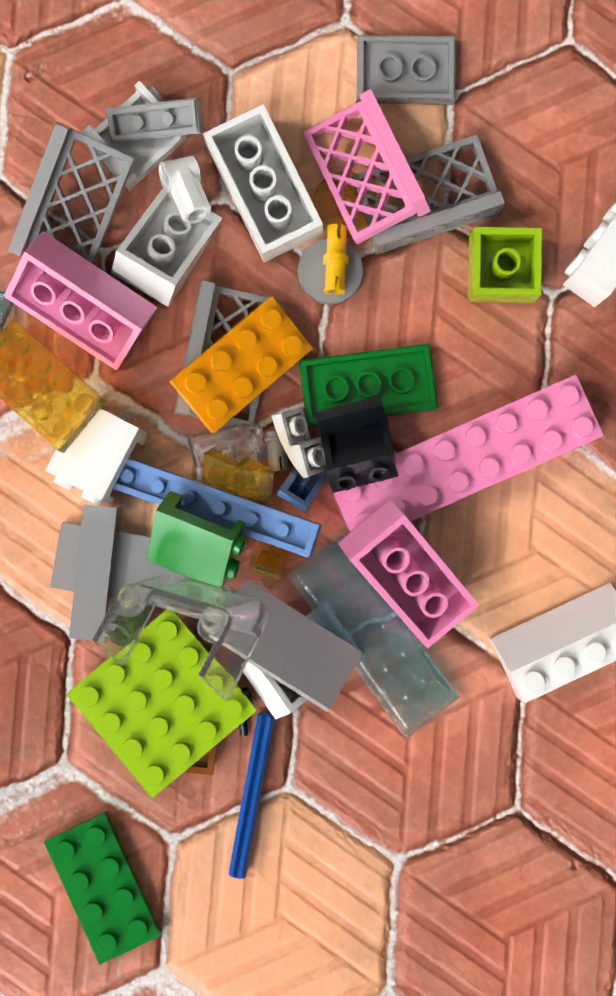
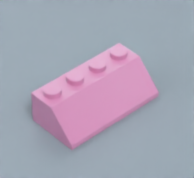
[4,231,158,371]

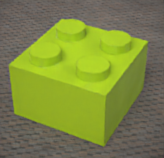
[468,227,542,303]

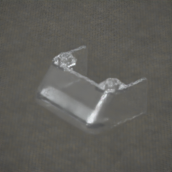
[92,573,269,701]

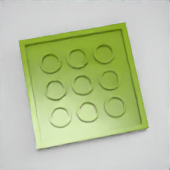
[66,606,257,798]

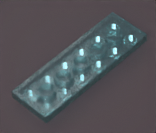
[288,536,459,738]

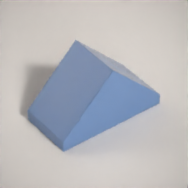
[276,467,327,513]

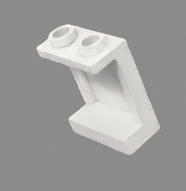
[81,81,187,191]
[45,399,149,505]

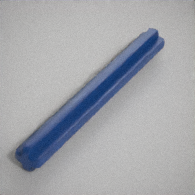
[228,712,275,879]

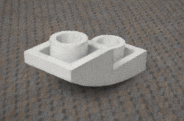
[272,407,326,478]

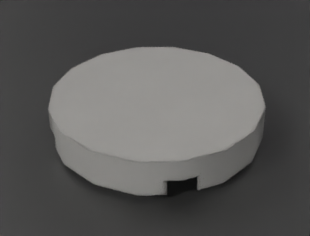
[297,239,363,305]

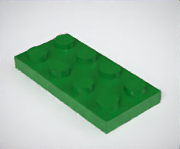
[44,811,162,965]

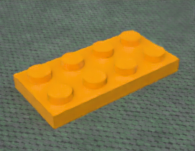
[169,296,313,433]

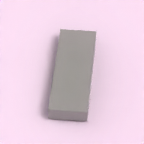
[106,98,205,143]

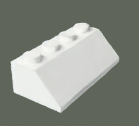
[490,583,616,704]

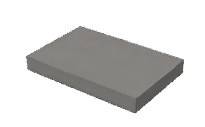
[356,35,456,105]

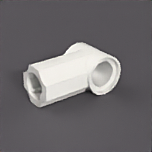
[158,156,211,224]

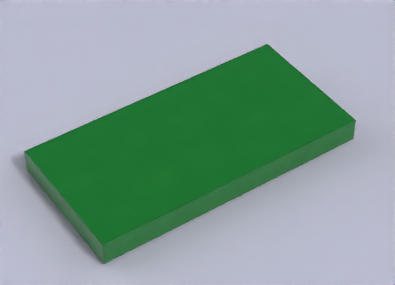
[299,343,438,427]

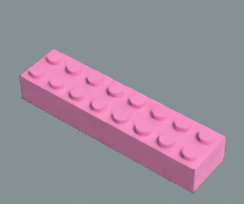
[328,374,604,533]

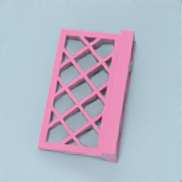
[303,89,431,245]

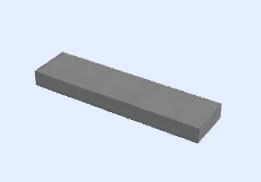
[69,504,119,642]

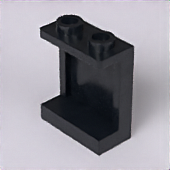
[315,395,399,493]

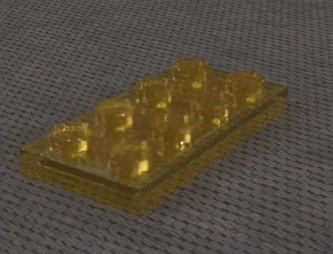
[0,319,106,453]

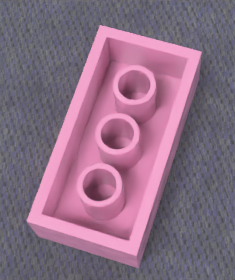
[338,499,480,649]

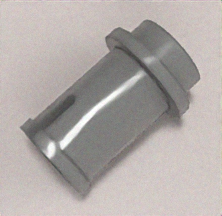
[263,431,289,471]

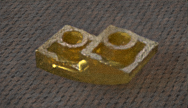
[202,448,274,501]

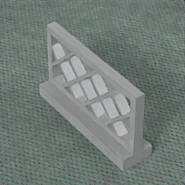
[8,123,135,264]
[352,135,505,255]
[174,280,279,429]

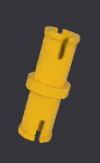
[323,224,349,295]

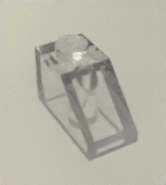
[187,424,269,472]

